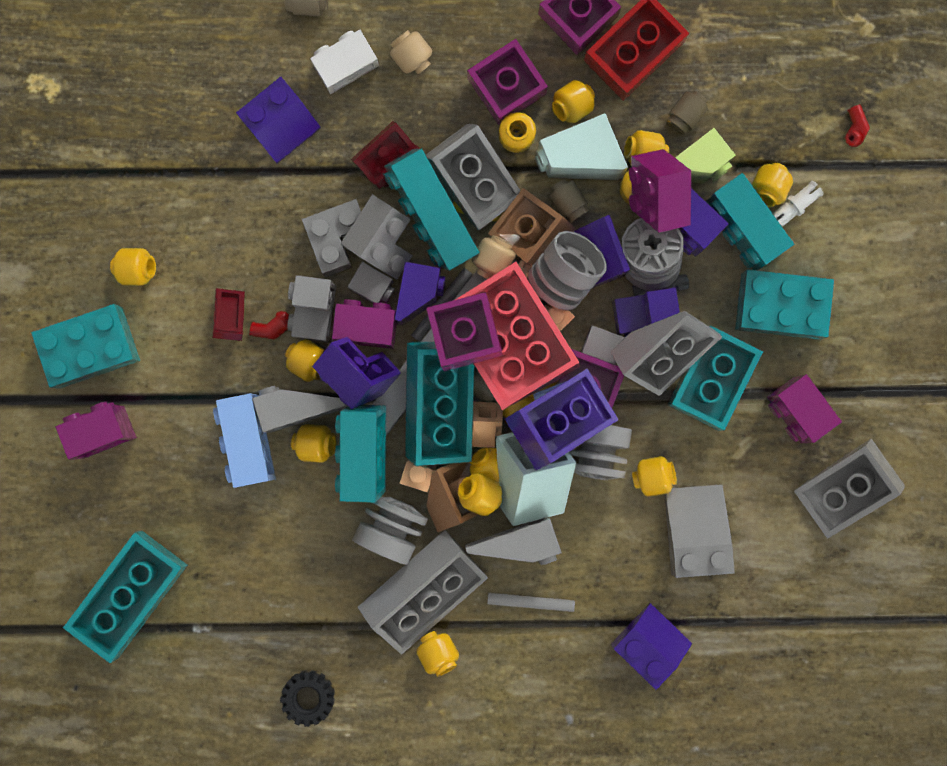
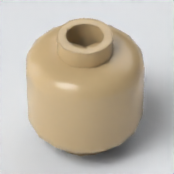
[390,30,432,74]
[472,235,516,279]

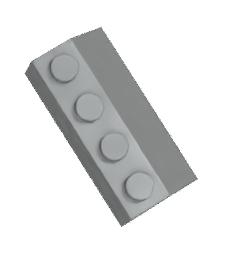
[358,530,488,655]

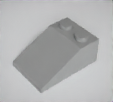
[426,124,520,230]
[610,311,722,396]
[252,386,348,433]
[794,439,905,539]
[665,484,735,578]
[465,517,562,565]

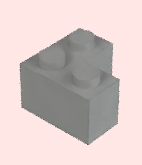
[341,194,413,280]
[302,199,361,278]
[288,275,336,343]

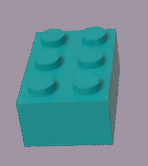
[706,173,794,271]
[735,269,834,340]
[31,304,140,389]
[668,326,763,431]
[335,405,386,503]

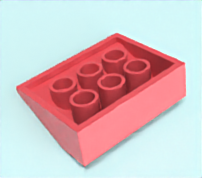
[453,262,580,410]

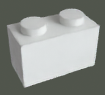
[310,30,379,94]

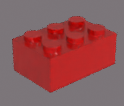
[584,0,689,101]

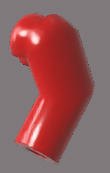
[845,104,870,147]
[249,311,289,340]

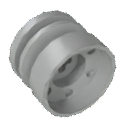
[622,218,683,291]
[528,231,607,310]
[569,425,632,481]
[352,496,428,565]

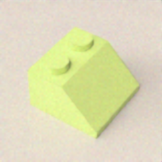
[675,128,736,184]

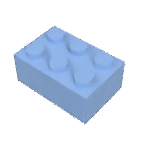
[213,393,276,488]

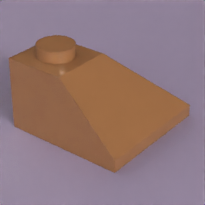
[488,188,576,265]
[426,453,478,533]

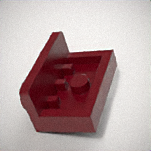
[351,121,420,189]

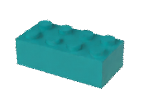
[383,148,480,271]
[405,341,474,466]
[63,531,188,663]

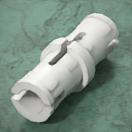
[772,181,824,227]

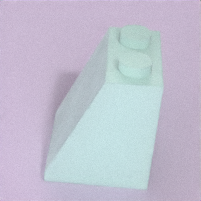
[535,113,628,180]
[496,432,576,526]

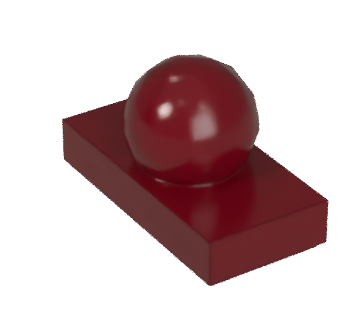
[212,288,245,341]

